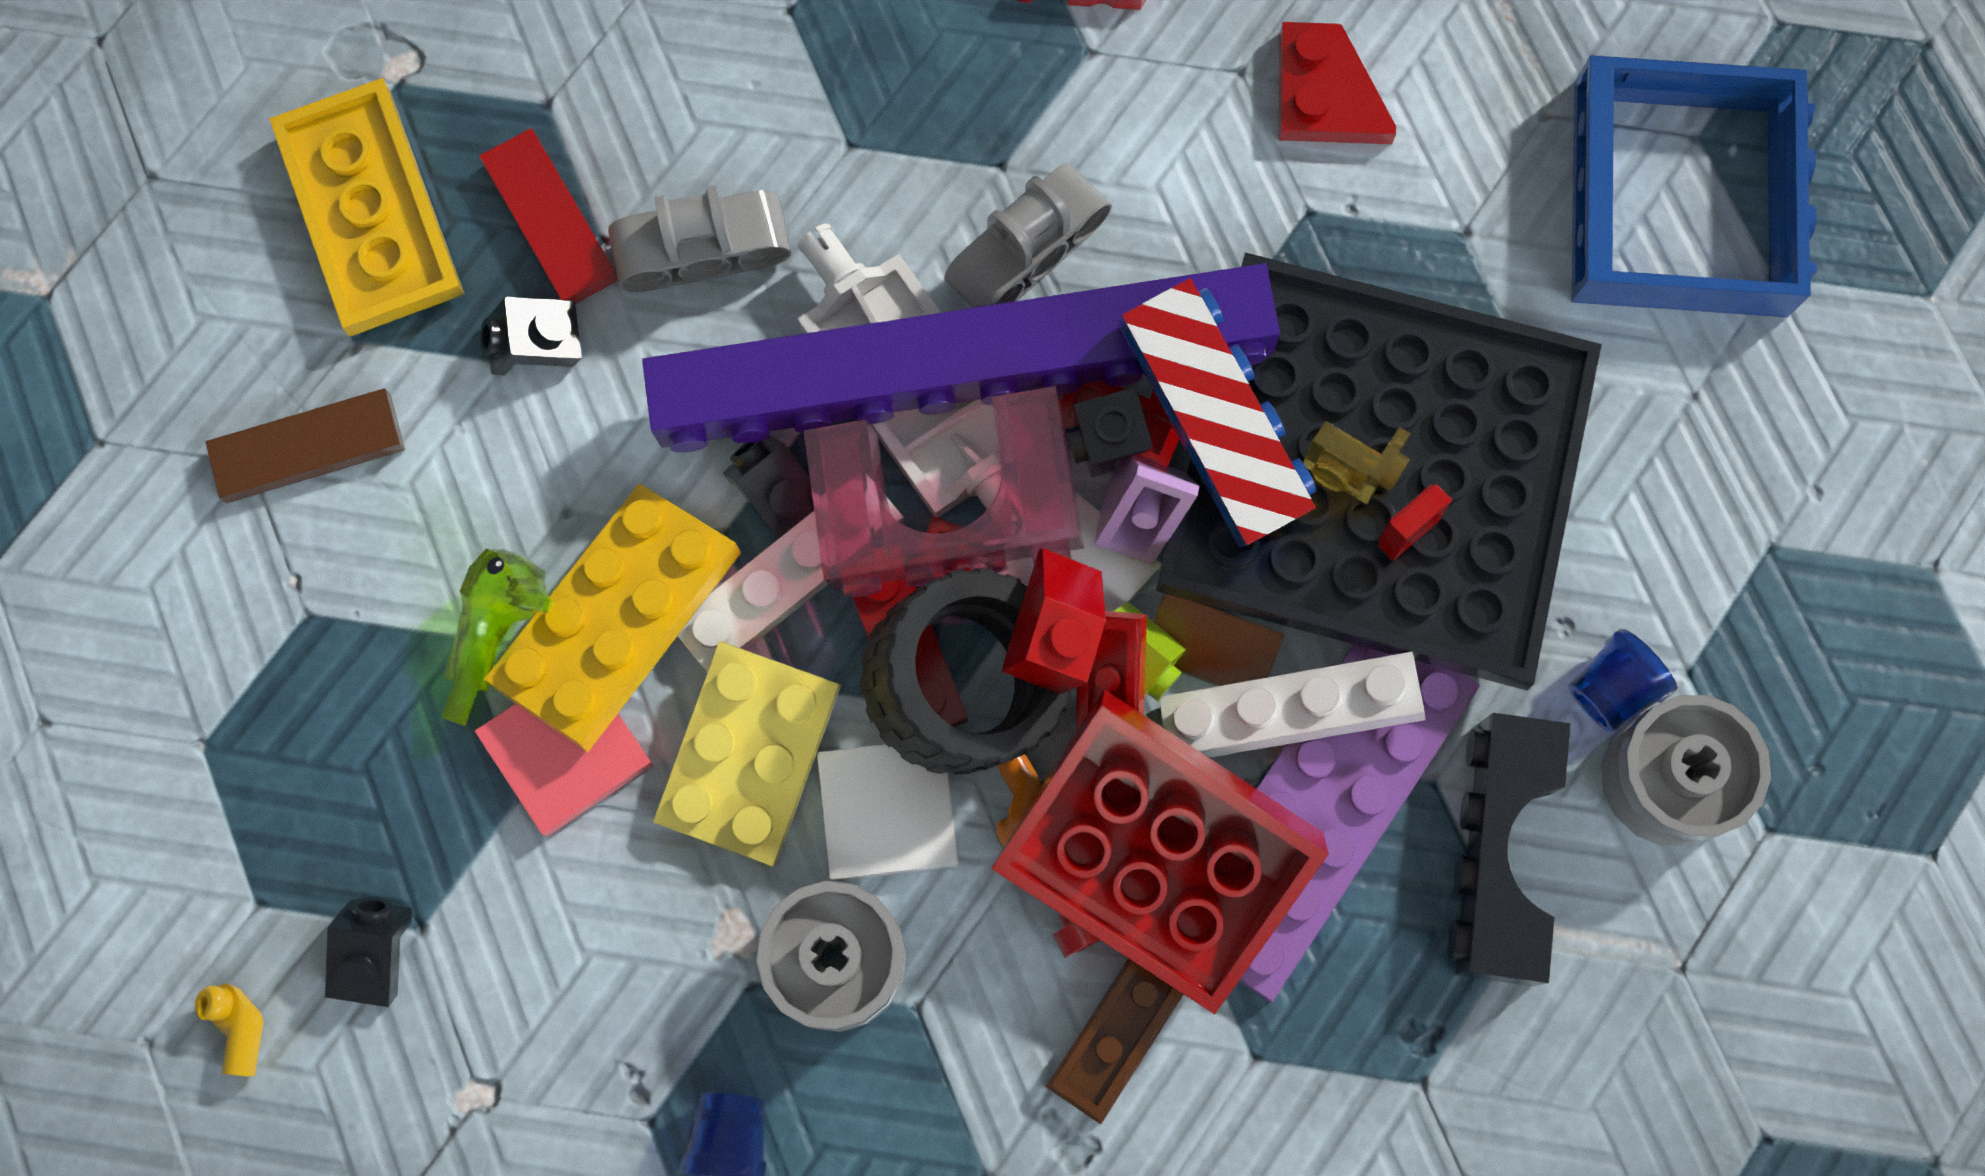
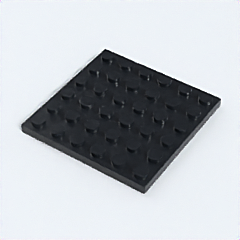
[1155,252,1602,691]

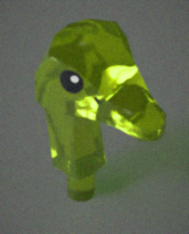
[441,548,554,726]

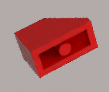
[1001,548,1106,694]

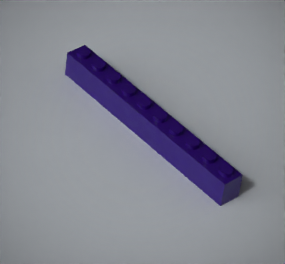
[642,263,1280,453]

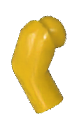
[195,983,264,1076]

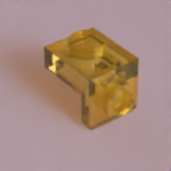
[1303,421,1411,504]

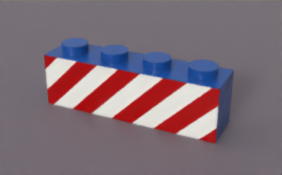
[1117,278,1317,547]

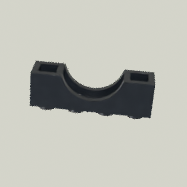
[1448,712,1571,986]

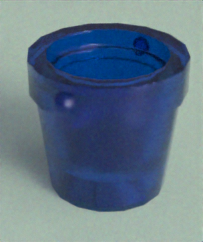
[1568,628,1678,733]
[678,1093,767,1176]

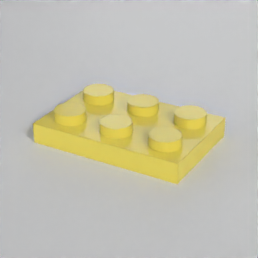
[653,641,841,866]

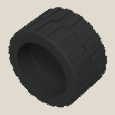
[860,568,1072,775]

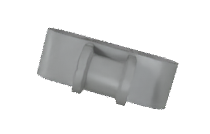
[944,163,1112,308]
[608,185,791,292]

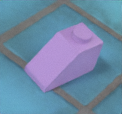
[1094,455,1199,565]

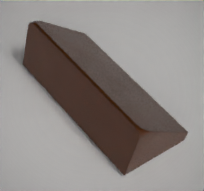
[1154,594,1284,686]

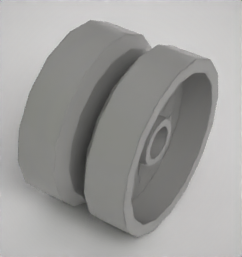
[1602,695,1771,846]
[756,881,907,1032]

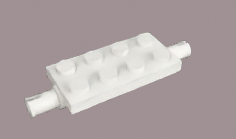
[797,224,1039,539]

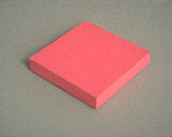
[475,704,654,837]

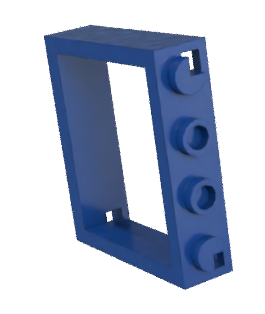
[1571,55,1817,318]

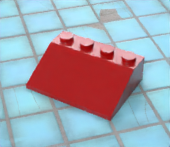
[991,689,1329,1015]

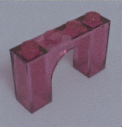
[804,386,1085,597]

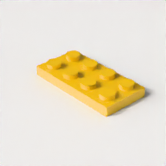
[269,78,465,337]
[484,483,741,753]

